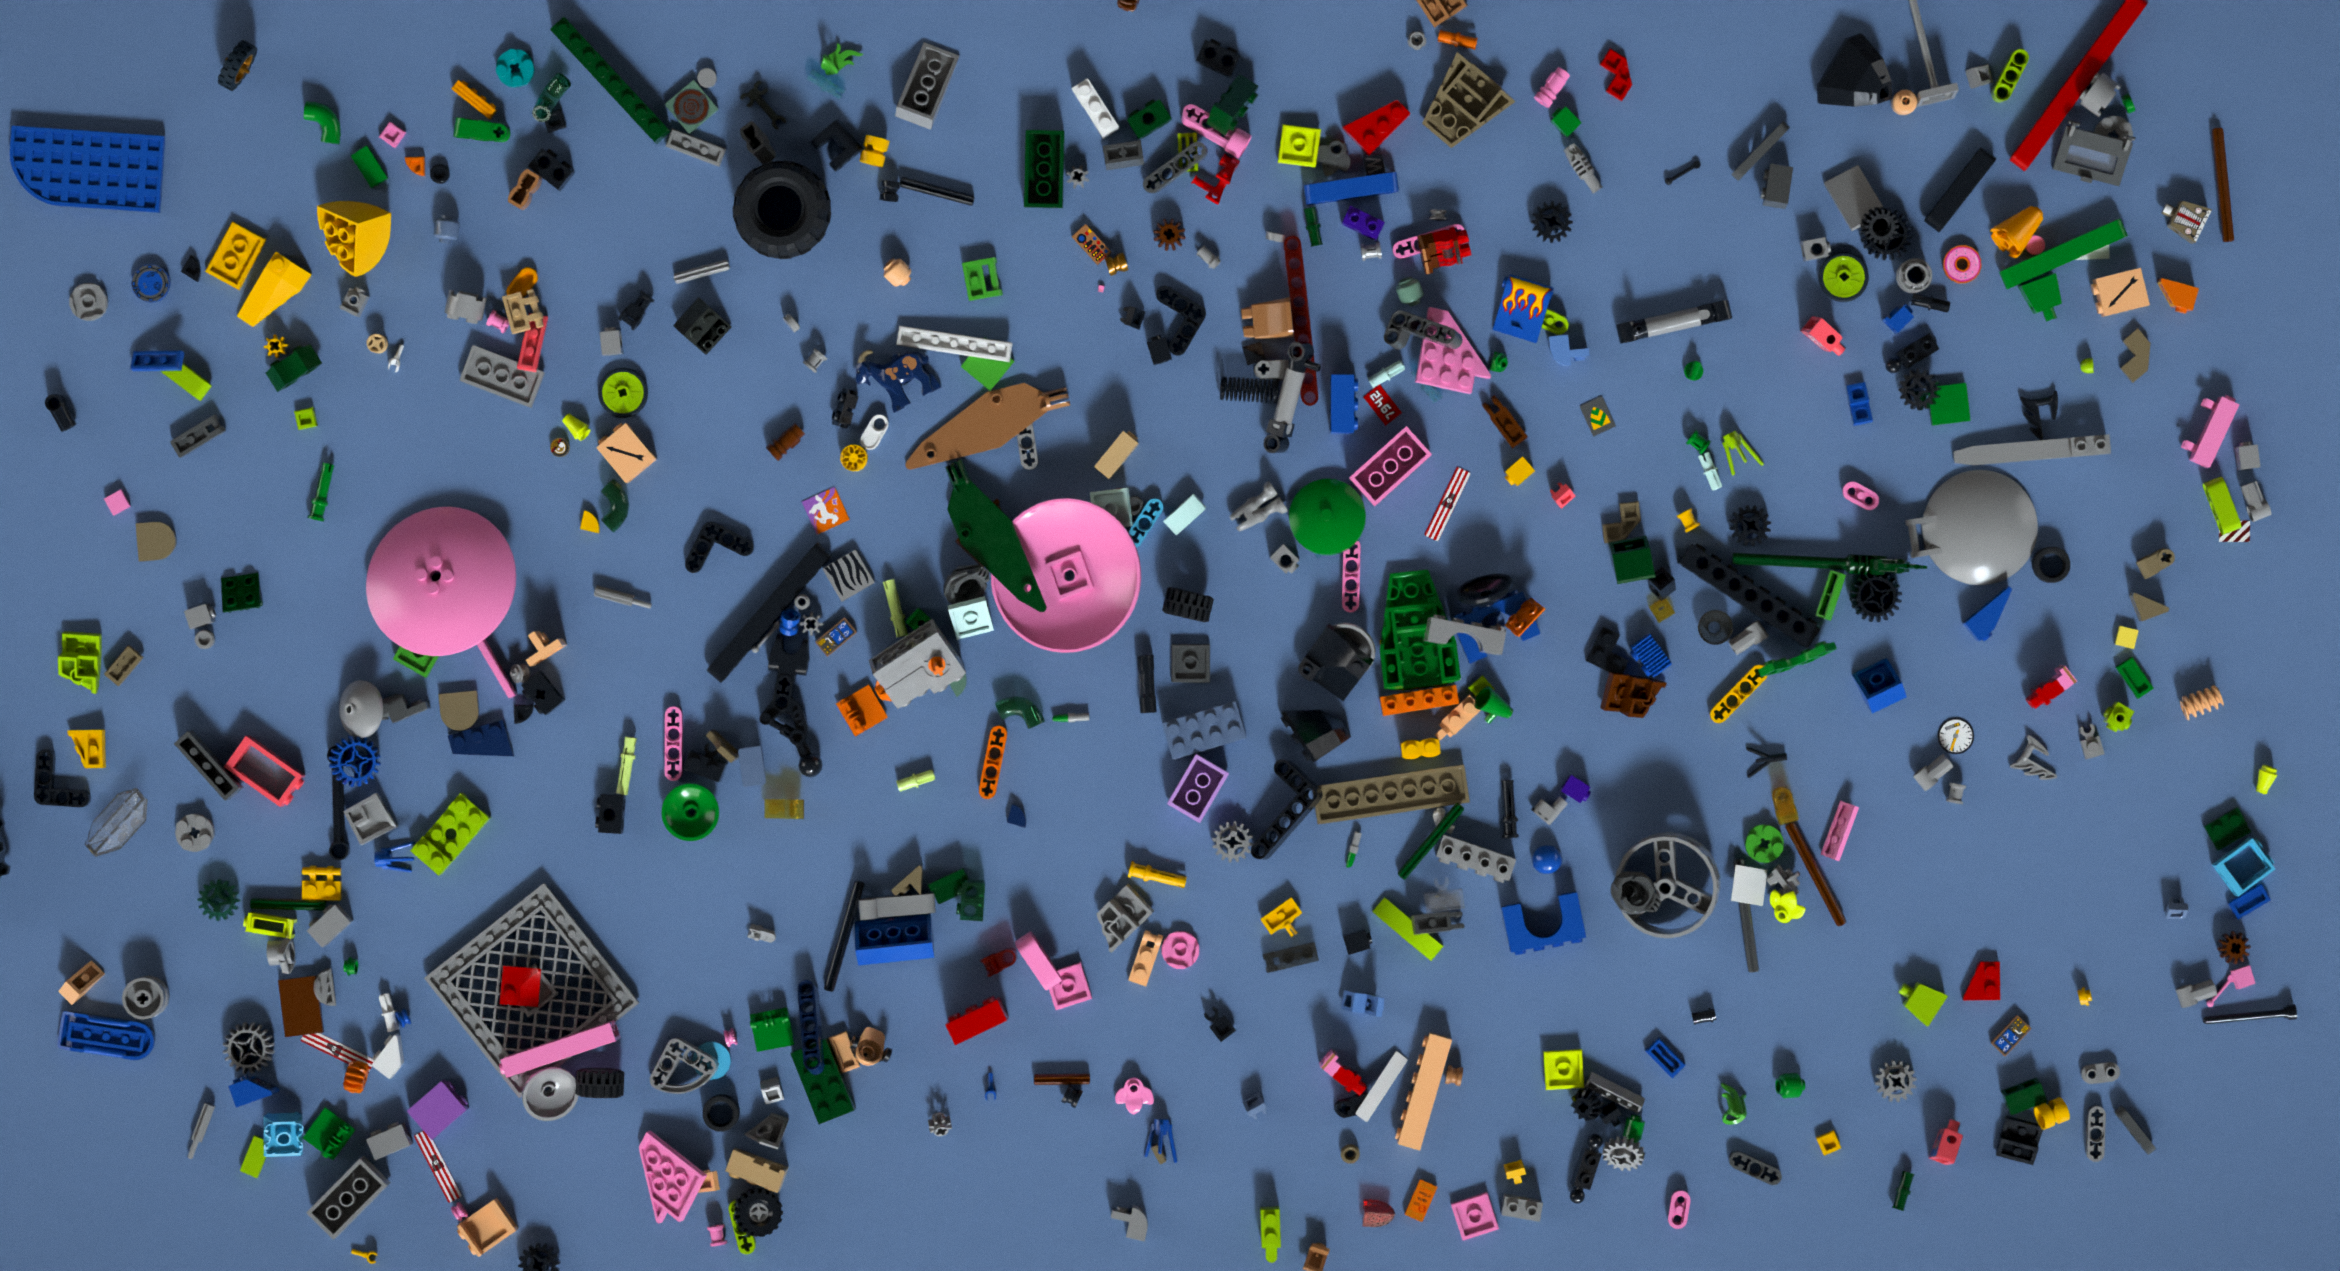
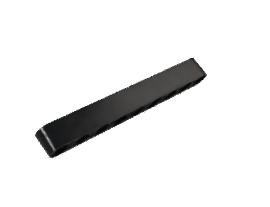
[706,542,832,683]

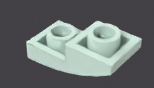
[1163,493,1206,535]

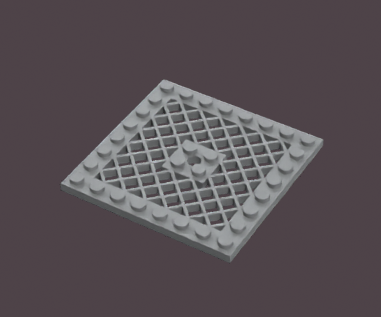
[424,883,640,1098]

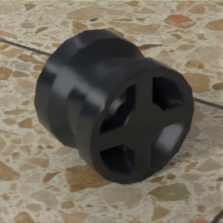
[1061,1085,1083,1108]

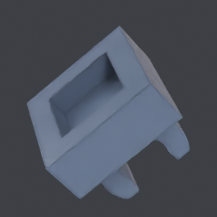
[2165,897,2188,919]
[1242,1093,1267,1119]

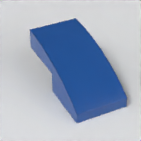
[1846,382,1873,426]

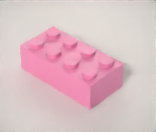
[1349,426,1432,507]

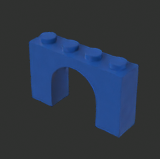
[1454,590,1541,664]
[1501,891,1586,955]

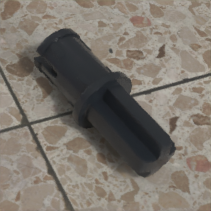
[1911,293,1950,312]

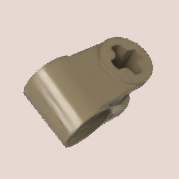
[2135,548,2175,579]

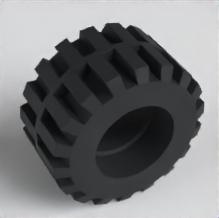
[1162,587,1214,623]
[575,1068,625,1098]

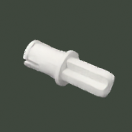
[379,993,400,1032]

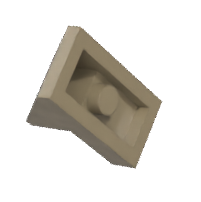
[891,864,923,896]

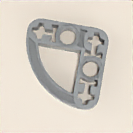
[650,1037,719,1094]

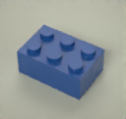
[1330,374,1358,434]

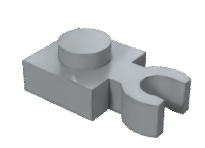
[2079,724,2105,759]

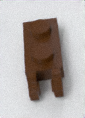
[1482,395,1528,449]

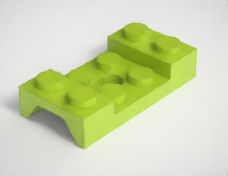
[410,792,491,876]

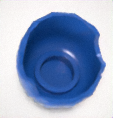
[1532,845,1563,874]

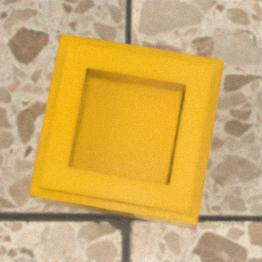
[1816,1130,1841,1156]

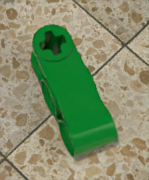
[453,117,511,142]

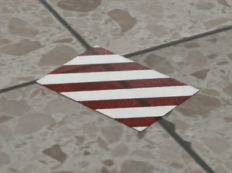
[2219,521,2250,542]

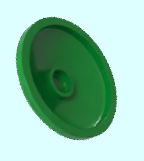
[662,784,719,841]

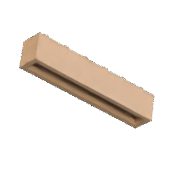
[1395,1032,1452,1151]

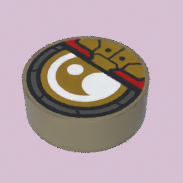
[550,438,570,457]

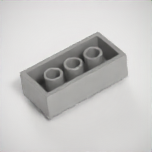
[306,1156,391,1240]

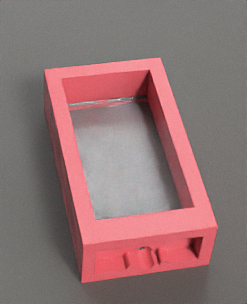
[224,735,305,807]

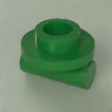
[1489,351,1508,372]
[1684,361,1703,381]

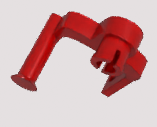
[1191,154,1240,205]

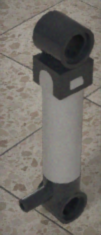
[1616,300,1732,344]
[1263,342,1321,453]

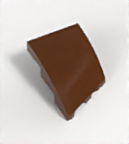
[1600,672,1667,718]

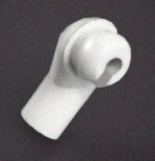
[1433,807,1455,834]

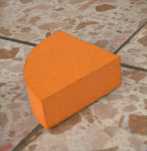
[405,156,426,176]

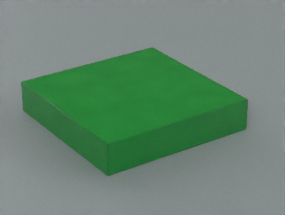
[1928,383,1971,426]

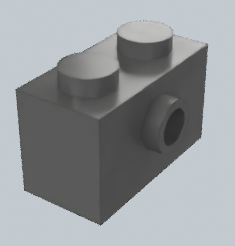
[1760,163,1793,209]

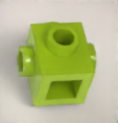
[2103,701,2135,732]

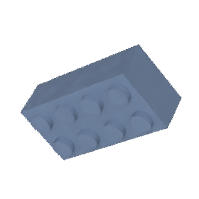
[1162,701,1247,760]

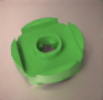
[1745,824,1784,863]

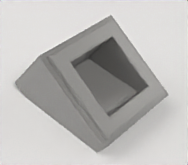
[1966,64,1993,89]
[760,1077,784,1105]

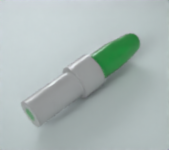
[1052,713,1090,723]
[1346,831,1362,868]

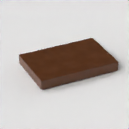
[278,975,324,1037]

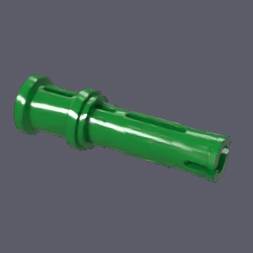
[307,463,335,522]

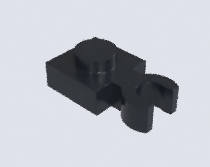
[1204,1006,1236,1042]

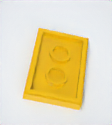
[205,221,267,290]

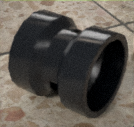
[879,180,900,202]

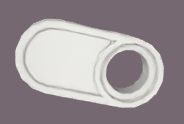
[860,415,889,450]

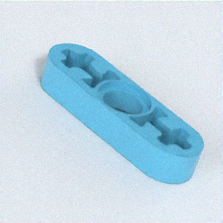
[1129,498,1163,548]

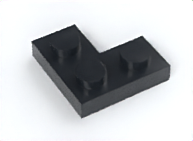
[1586,626,1629,673]

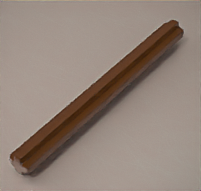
[2212,128,2234,242]
[1785,822,1846,927]

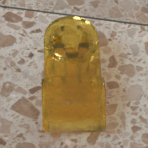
[1772,787,1799,825]

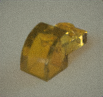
[764,799,804,819]

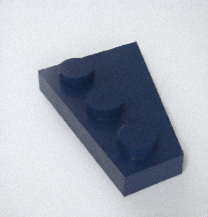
[448,720,514,756]

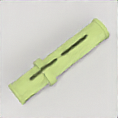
[883,579,908,638]
[616,736,637,795]

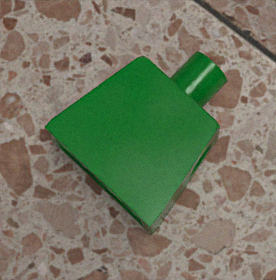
[2018,273,2062,322]

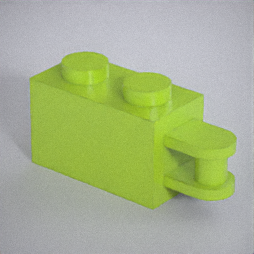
[1260,1206,1281,1263]

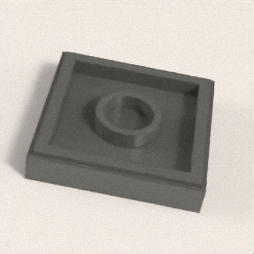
[1172,644,1210,683]

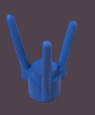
[374,841,415,873]
[1144,1119,1177,1163]

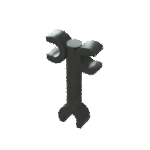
[740,80,786,130]

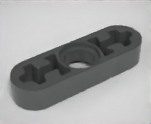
[2114,1105,2156,1155]
[1728,1151,1782,1185]

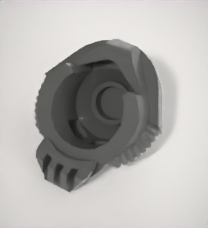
[943,565,990,604]
[1610,872,1661,915]

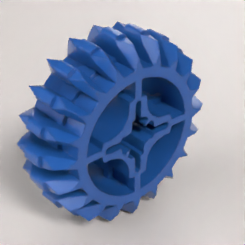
[329,735,381,787]

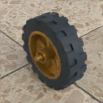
[218,40,257,91]

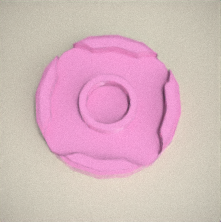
[1162,931,1199,969]

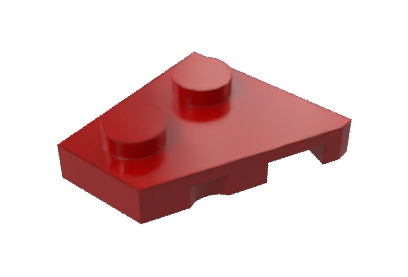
[1962,961,2000,1001]

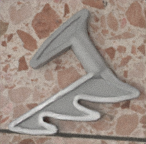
[2010,735,2057,780]

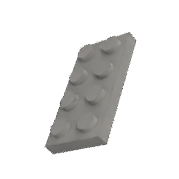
[459,345,545,408]

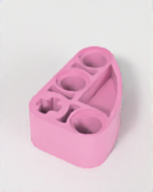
[1015,931,1062,991]

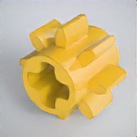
[264,334,289,358]

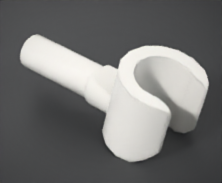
[388,344,404,372]

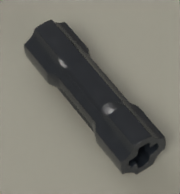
[1137,655,1157,713]

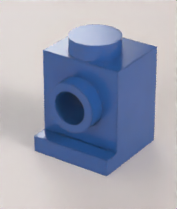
[1882,304,1914,334]

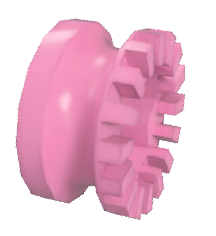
[723,1028,738,1047]
[451,1202,468,1221]

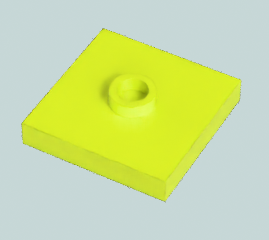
[1278,124,1321,168]
[1543,1049,1584,1090]

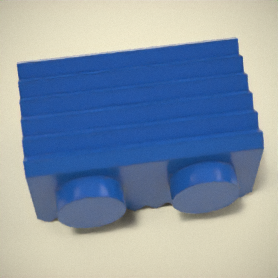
[1629,633,1672,678]

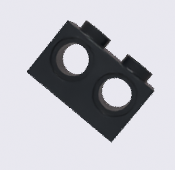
[1196,39,1240,79]
[528,148,575,192]

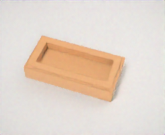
[828,1030,860,1073]

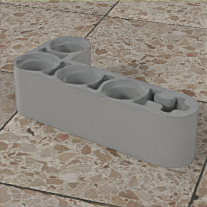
[858,893,936,920]

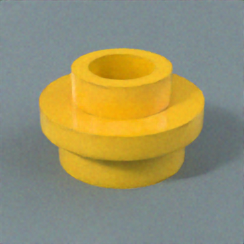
[2077,987,2092,1006]

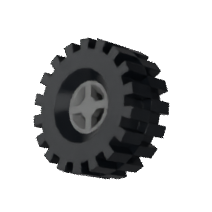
[733,1188,783,1237]

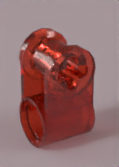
[979,948,1018,977]

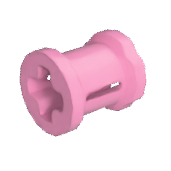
[486,310,509,333]
[707,1224,727,1247]

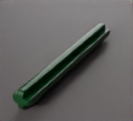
[1398,802,1464,880]

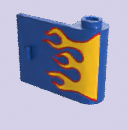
[1493,274,1554,343]

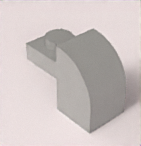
[1111,1205,1148,1242]

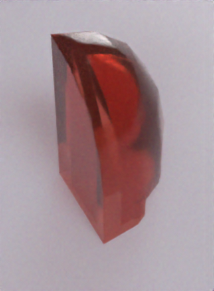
[1362,1199,1395,1227]

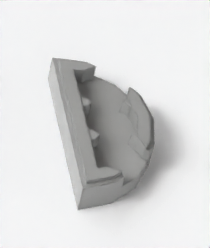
[313,968,336,1006]

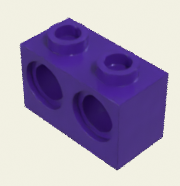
[1341,205,1385,241]

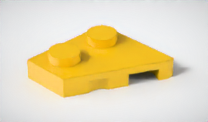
[67,729,106,768]

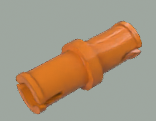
[1437,30,1478,50]

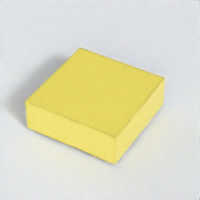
[2114,626,2139,649]

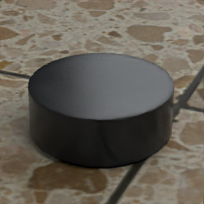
[430,164,450,184]

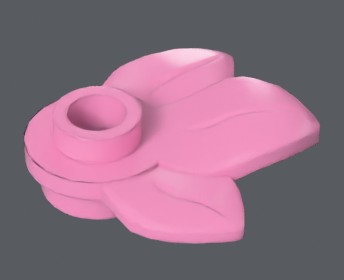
[1115,1077,1154,1114]

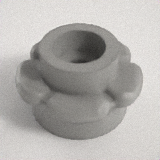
[1407,31,1426,50]

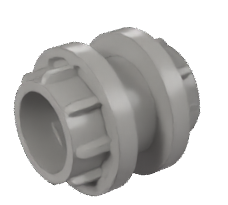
[1896,258,1932,293]

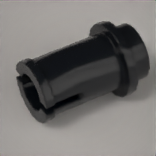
[1692,1008,1717,1025]

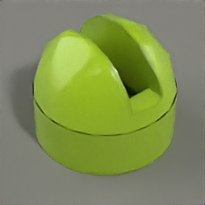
[2080,358,2094,373]

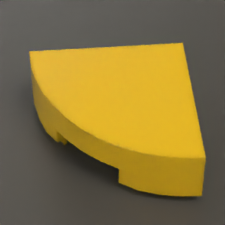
[580,510,600,533]

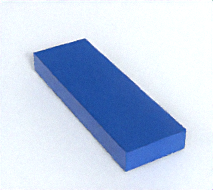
[130,350,185,371]

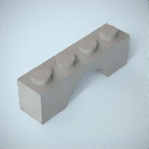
[1424,615,1506,655]

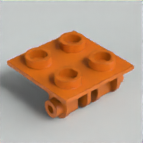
[1505,598,1545,637]
[836,684,888,737]

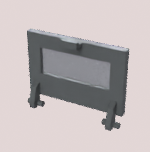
[2052,120,2136,186]

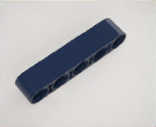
[797,980,825,1075]

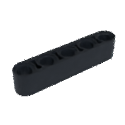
[1924,147,1997,233]

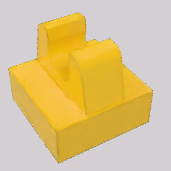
[1503,1160,1526,1185]

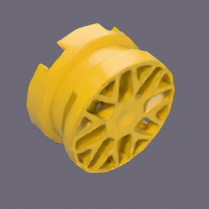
[840,444,868,471]

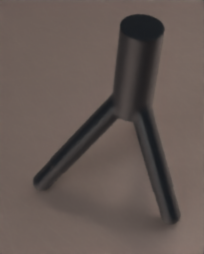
[1746,747,1787,778]

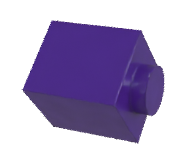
[1560,774,1591,803]

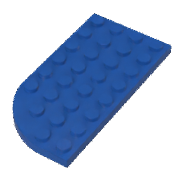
[9,126,166,213]

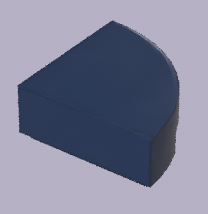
[1007,804,1026,828]

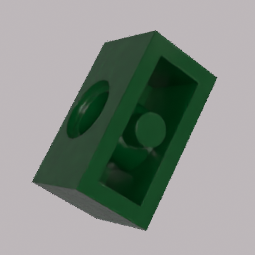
[1127,99,1172,140]

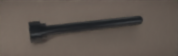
[2203,1004,2297,1024]

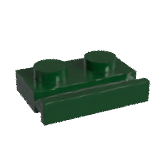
[2203,807,2252,851]

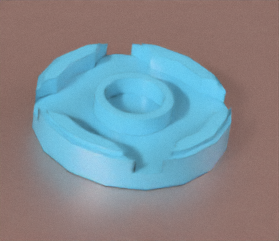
[693,1041,731,1080]

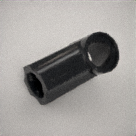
[45,394,77,432]

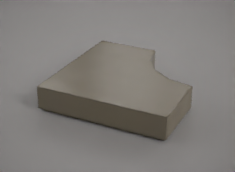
[706,729,739,763]

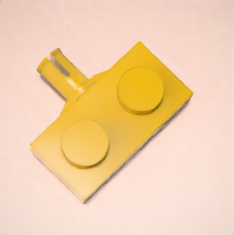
[1260,897,1302,937]

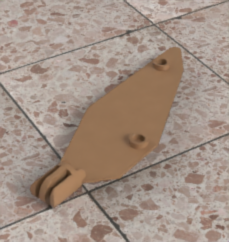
[905,383,1071,470]

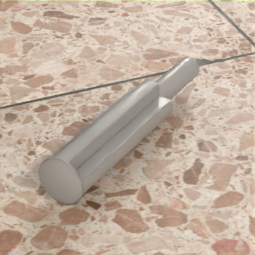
[594,585,652,609]
[187,1102,215,1159]

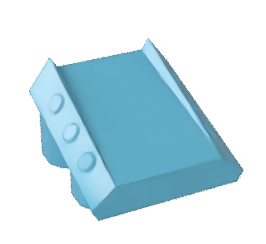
[263,1112,303,1157]

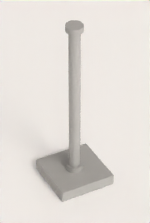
[1909,0,1959,107]

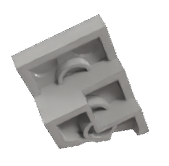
[1096,884,1154,953]

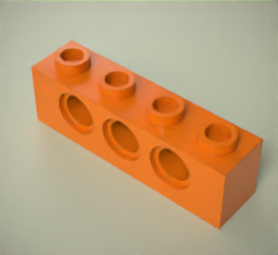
[1379,685,1459,716]

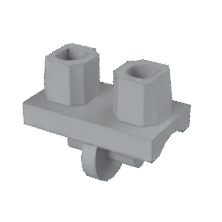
[1766,864,1800,897]

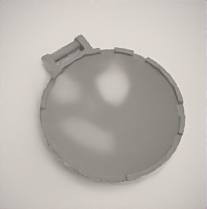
[1905,470,2038,585]

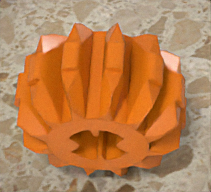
[343,1060,369,1093]

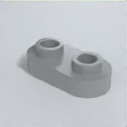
[2080,1062,2120,1084]

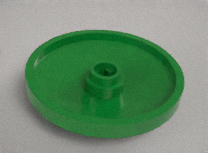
[1289,479,1366,555]

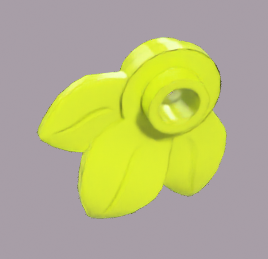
[1770,889,1806,923]

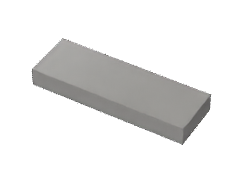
[666,128,726,167]

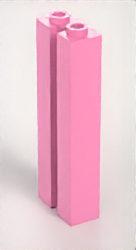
[499,1020,621,1078]

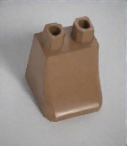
[1241,297,1293,339]

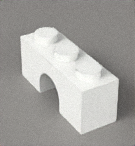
[1071,78,1119,139]

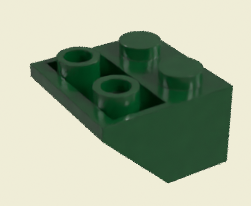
[1608,536,1655,584]

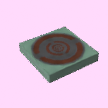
[664,80,719,134]

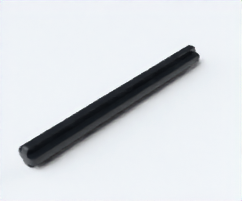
[824,881,865,992]

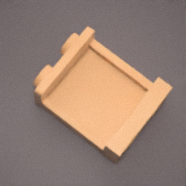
[457,1197,519,1257]

